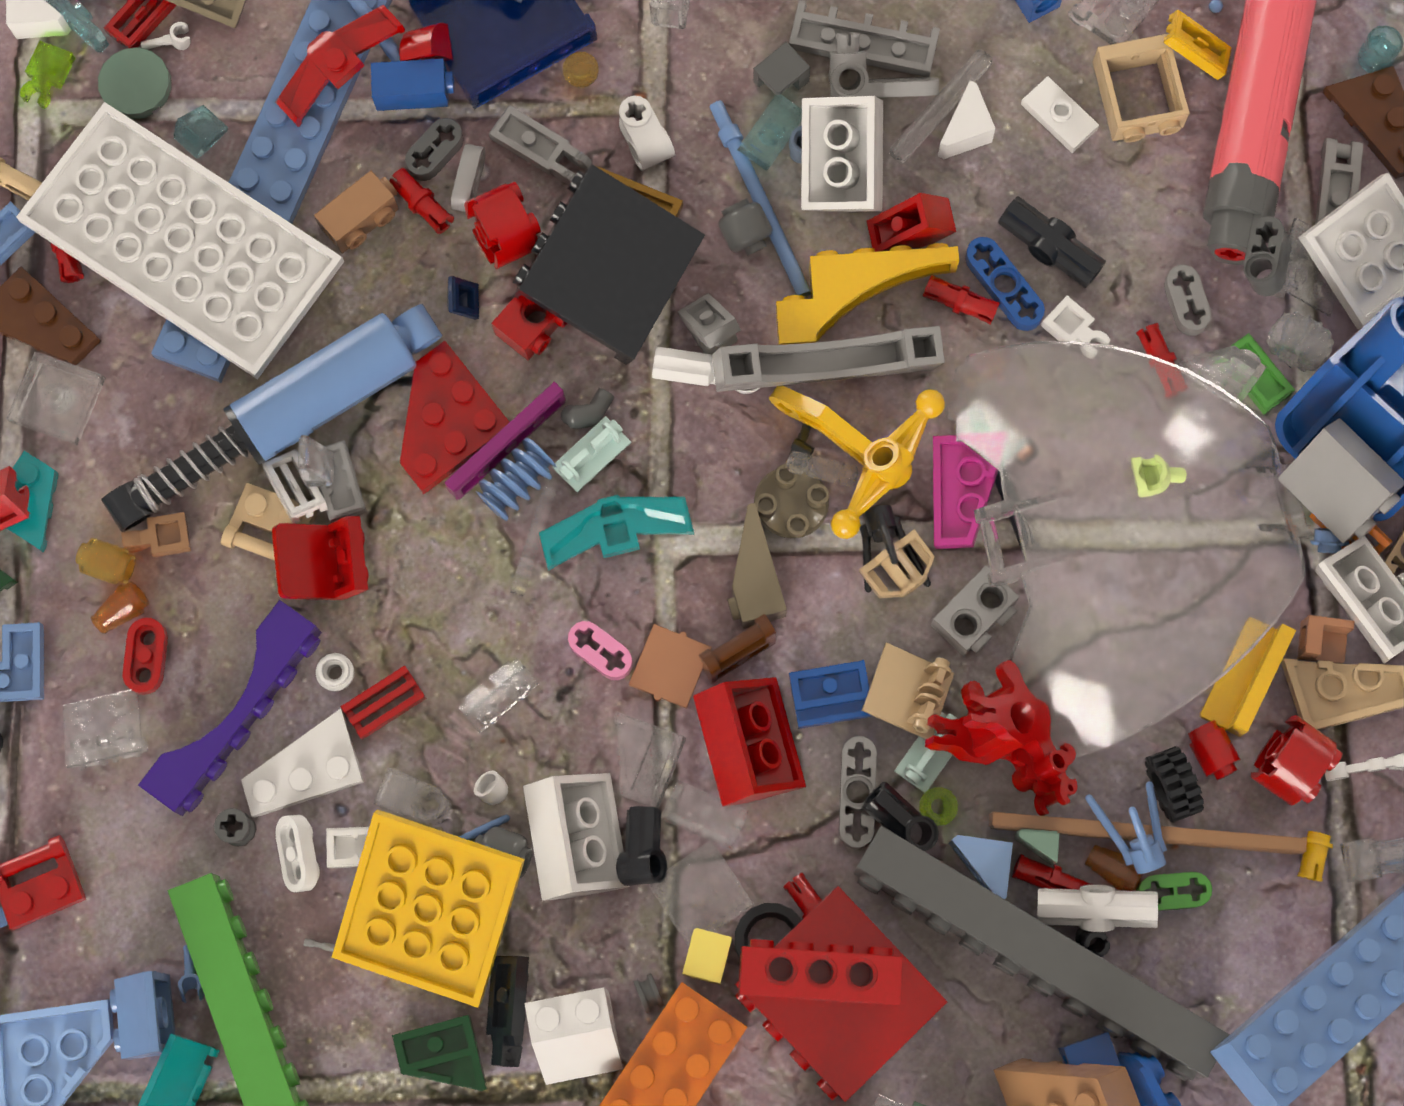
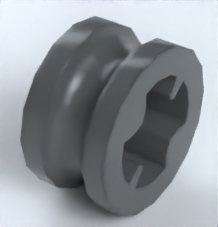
[633,974,665,1013]

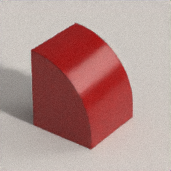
[399,23,453,62]

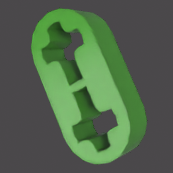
[1136,872,1212,911]

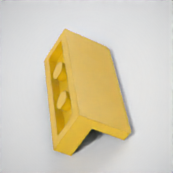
[1200,617,1296,737]

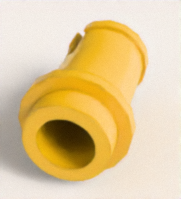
[1297,831,1333,882]

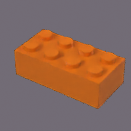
[599,982,748,1106]

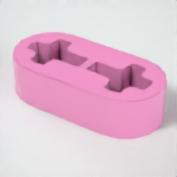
[568,621,633,680]

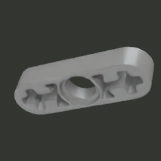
[839,736,877,849]

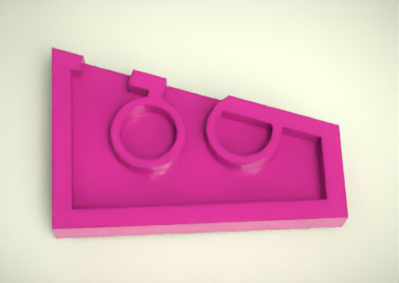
[933,433,1009,549]

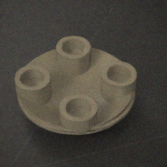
[754,464,829,538]

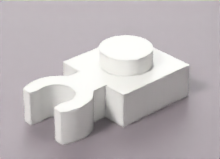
[1041,295,1110,362]

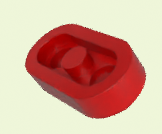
[122,618,168,695]

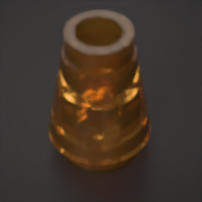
[91,581,149,634]
[1085,844,1143,891]

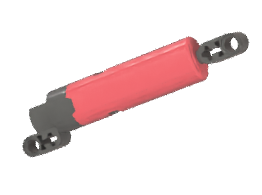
[1203,0,1317,297]

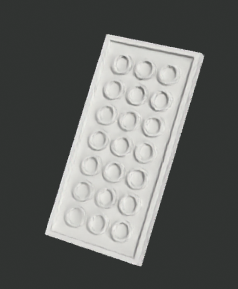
[16,102,344,379]

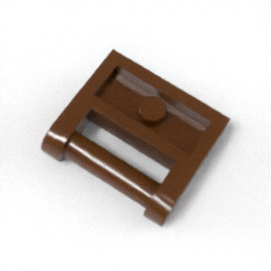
[699,614,776,684]

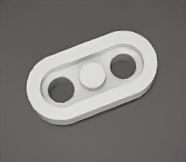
[276,814,320,892]

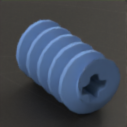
[476,438,557,521]

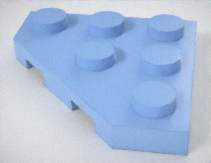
[0,999,114,1106]

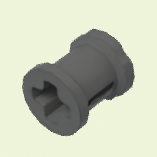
[214,808,256,847]

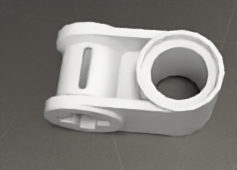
[619,96,675,171]

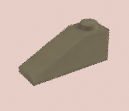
[727,503,787,629]

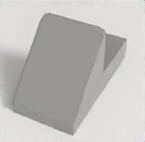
[677,293,741,355]

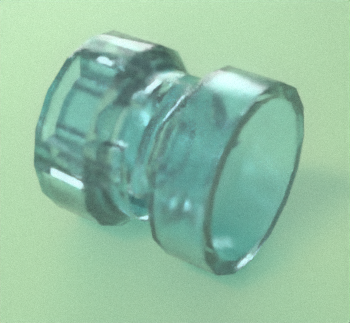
[1358,25,1403,73]

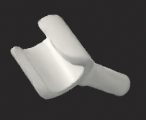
[141,22,191,50]

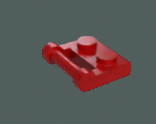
[0,835,86,930]

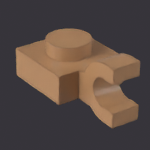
[121,512,191,557]

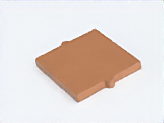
[629,624,712,709]

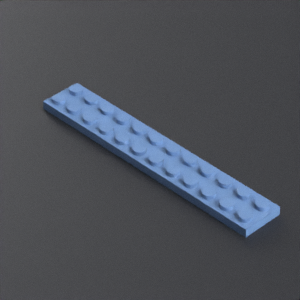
[151,0,392,383]

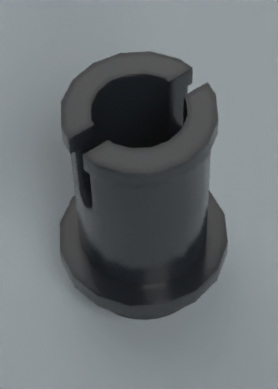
[1075,928,1110,957]

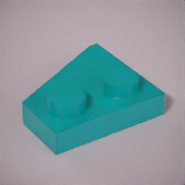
[6,450,59,552]

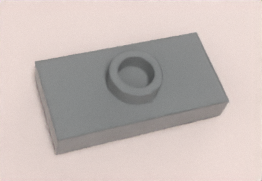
[309,440,367,523]

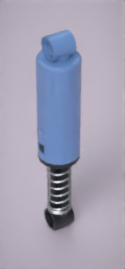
[101,304,443,532]

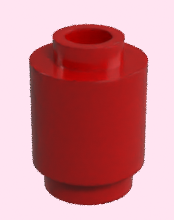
[1188,720,1241,781]

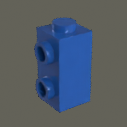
[371,58,455,111]

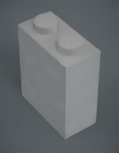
[1278,418,1404,544]

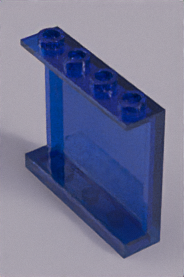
[408,0,597,110]

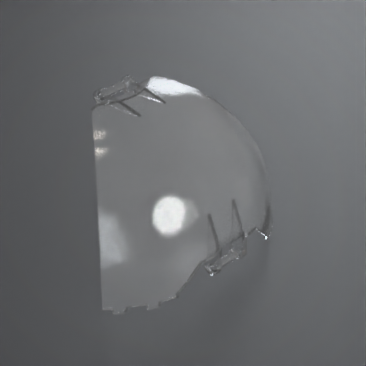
[948,341,1314,758]

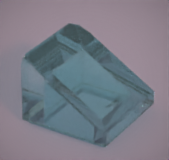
[173,105,228,158]

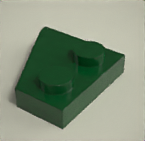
[392,1015,488,1091]

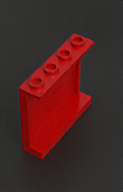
[734,886,948,1102]

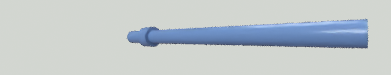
[709,100,811,297]

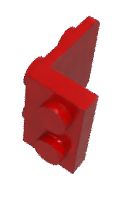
[272,516,369,600]

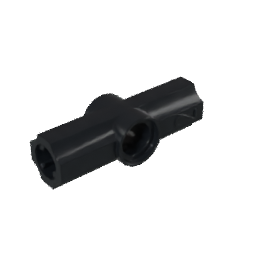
[998,196,1106,288]

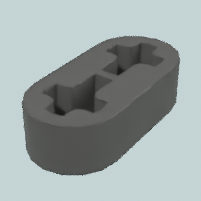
[405,118,464,181]

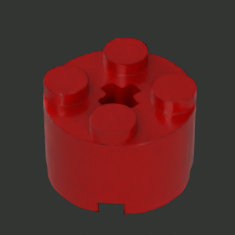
[464,182,541,269]
[1250,715,1343,806]

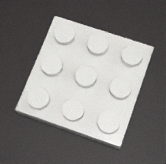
[1298,173,1404,329]

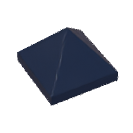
[447,276,479,320]

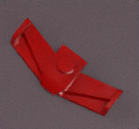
[275,5,405,127]

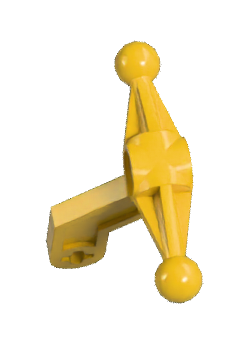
[769,385,945,539]

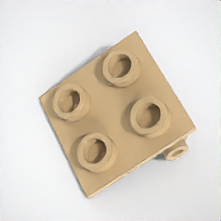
[862,642,954,739]

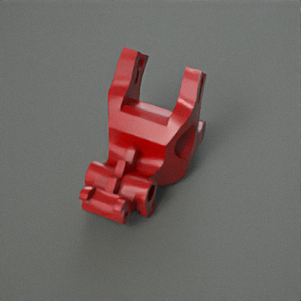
[925,660,1078,816]

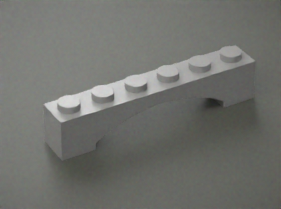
[712,326,945,392]

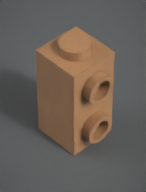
[314,170,399,254]

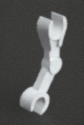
[1325,753,1404,782]

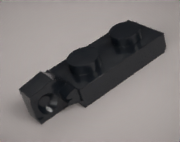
[486,956,529,1067]

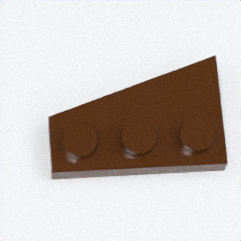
[1322,66,1404,179]
[0,266,101,367]

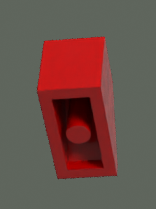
[866,193,956,252]

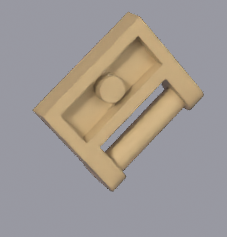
[221,483,318,560]

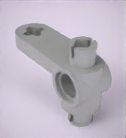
[828,32,939,98]

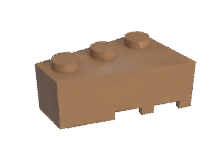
[994,1058,1141,1106]

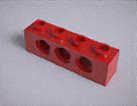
[491,295,568,361]
[738,939,903,1005]

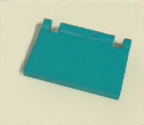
[138,1033,220,1106]

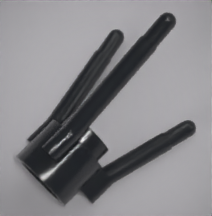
[860,505,931,593]

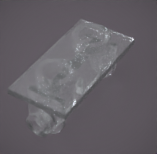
[458,658,538,733]

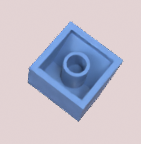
[110,971,176,1060]

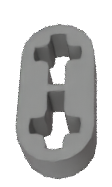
[451,144,485,212]
[1164,265,1211,336]

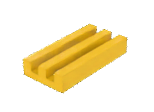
[1163,10,1232,80]

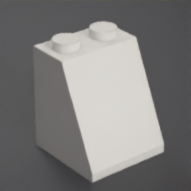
[524,987,623,1085]

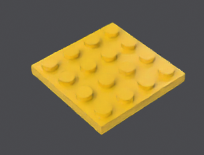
[331,809,525,1008]

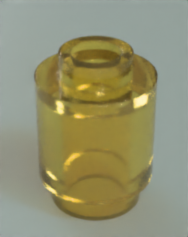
[75,538,136,585]

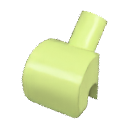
[1130,454,1187,497]

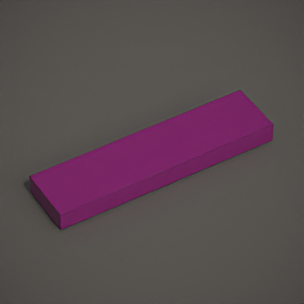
[444,381,566,500]

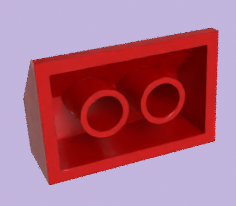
[693,677,806,807]

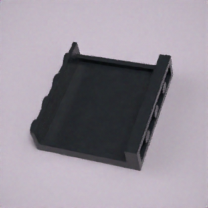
[513,164,705,365]

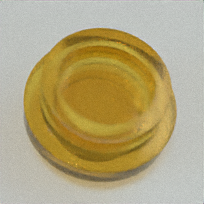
[563,52,599,88]

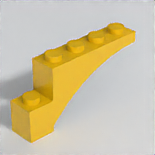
[776,243,959,345]

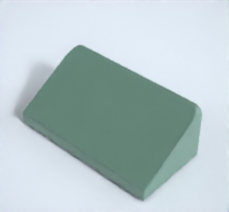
[1014,828,1059,865]

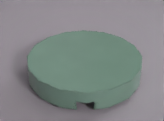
[98,47,172,119]

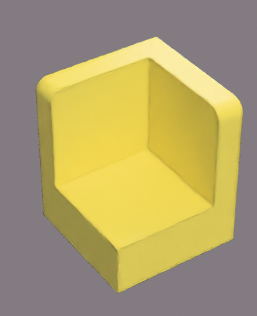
[682,928,732,985]

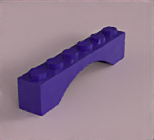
[138,599,322,816]

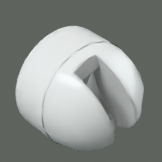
[474,771,508,805]

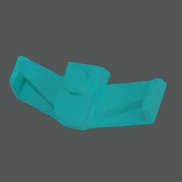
[539,495,695,571]

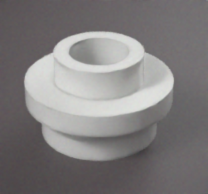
[316,653,354,692]

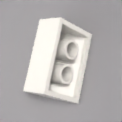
[801,96,883,212]
[1315,536,1404,664]
[523,773,630,901]

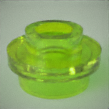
[919,787,958,826]

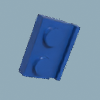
[789,660,873,729]

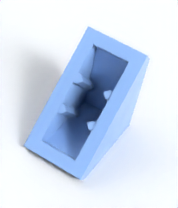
[948,835,1013,899]

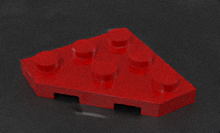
[400,340,509,494]

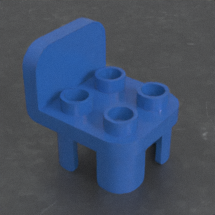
[1275,297,1404,522]

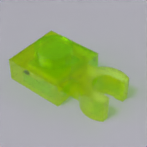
[20,40,76,109]

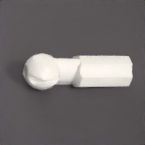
[652,346,760,394]

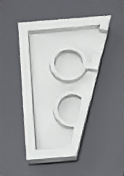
[241,708,364,818]

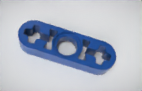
[965,237,1045,331]

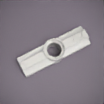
[1037,885,1158,932]

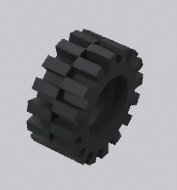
[1145,746,1204,823]

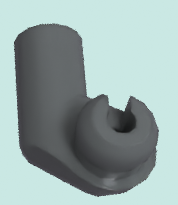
[561,388,615,429]

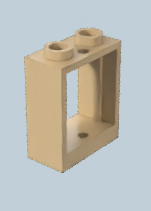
[1093,33,1190,143]

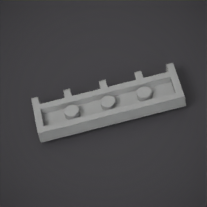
[789,0,940,77]

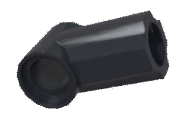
[862,782,939,851]
[616,806,668,886]

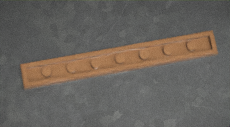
[988,812,1307,855]

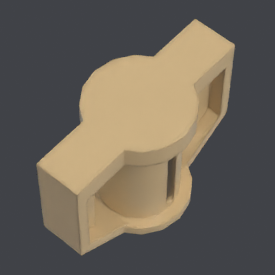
[859,529,935,599]

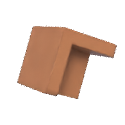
[1297,615,1355,664]

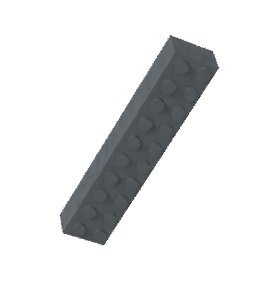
[854,826,1230,1081]

